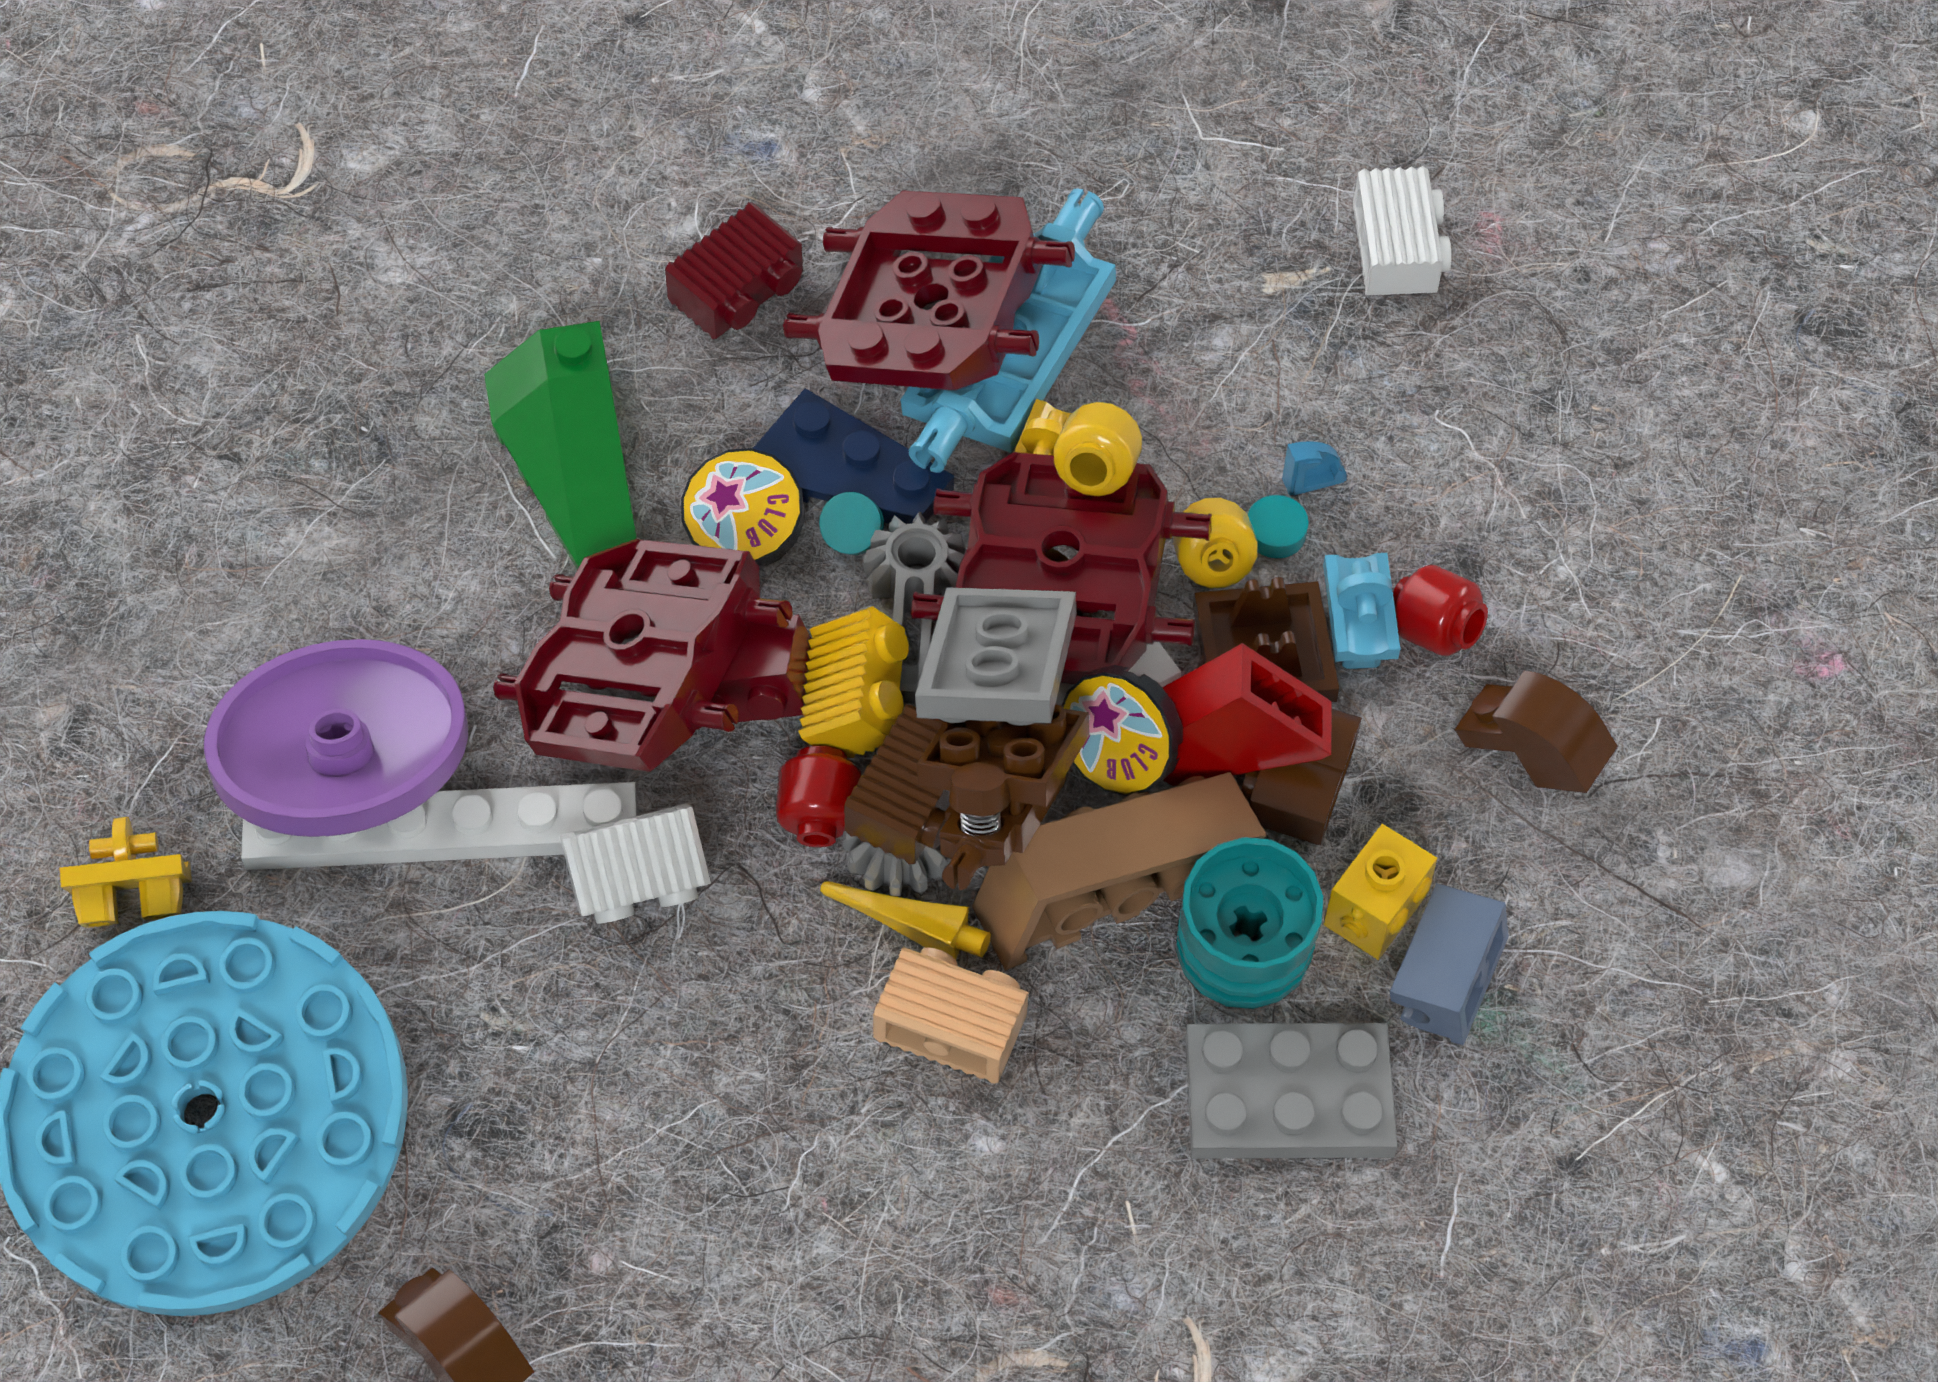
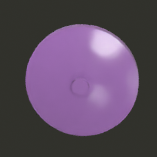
[204,639,468,837]

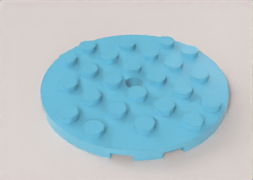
[0,911,408,1316]

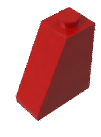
[1162,643,1332,786]

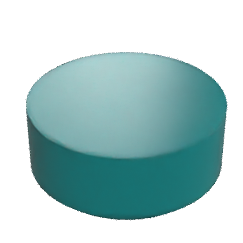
[819,492,884,555]
[1247,495,1309,558]

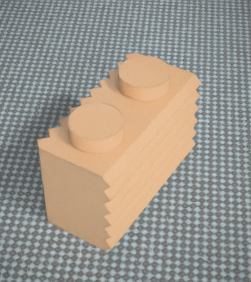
[873,947,1029,1084]

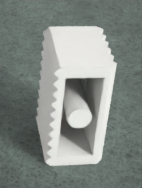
[1353,166,1451,295]
[560,803,711,924]

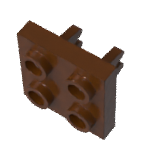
[1193,577,1339,702]

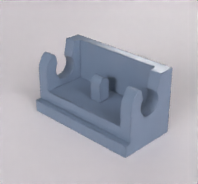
[1390,883,1509,1046]

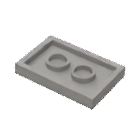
[915,588,1077,726]
[1185,1023,1397,1159]

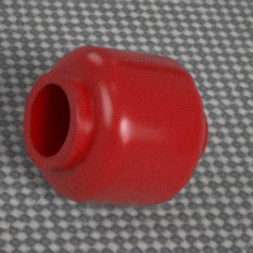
[1393,564,1488,657]
[776,746,861,848]

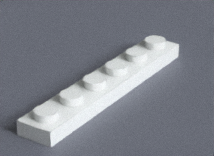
[241,782,637,870]

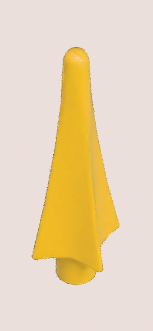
[820,881,991,960]

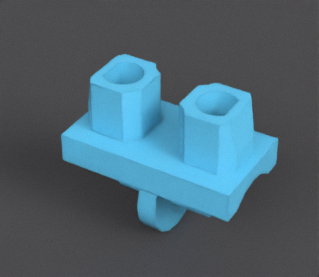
[1323,553,1401,669]

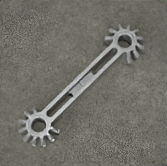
[843,511,965,897]

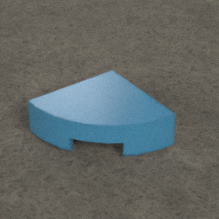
[1282,441,1347,496]

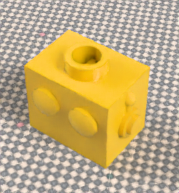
[1324,823,1438,960]

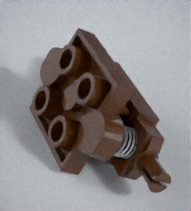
[917,704,1090,890]

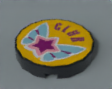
[681,448,805,566]
[1061,665,1183,796]

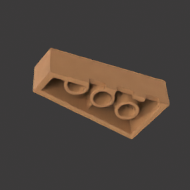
[972,772,1266,971]

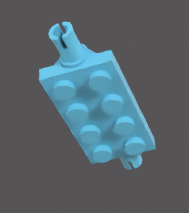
[900,188,1116,473]

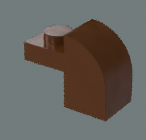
[1454,670,1618,793]
[378,1267,535,1382]

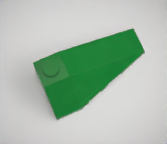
[484,321,637,570]

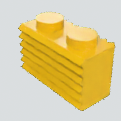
[798,606,909,758]

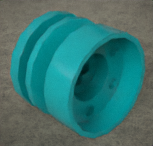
[1176,837,1324,1009]

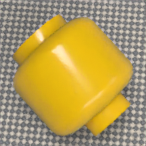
[1054,402,1142,497]
[1173,497,1258,589]

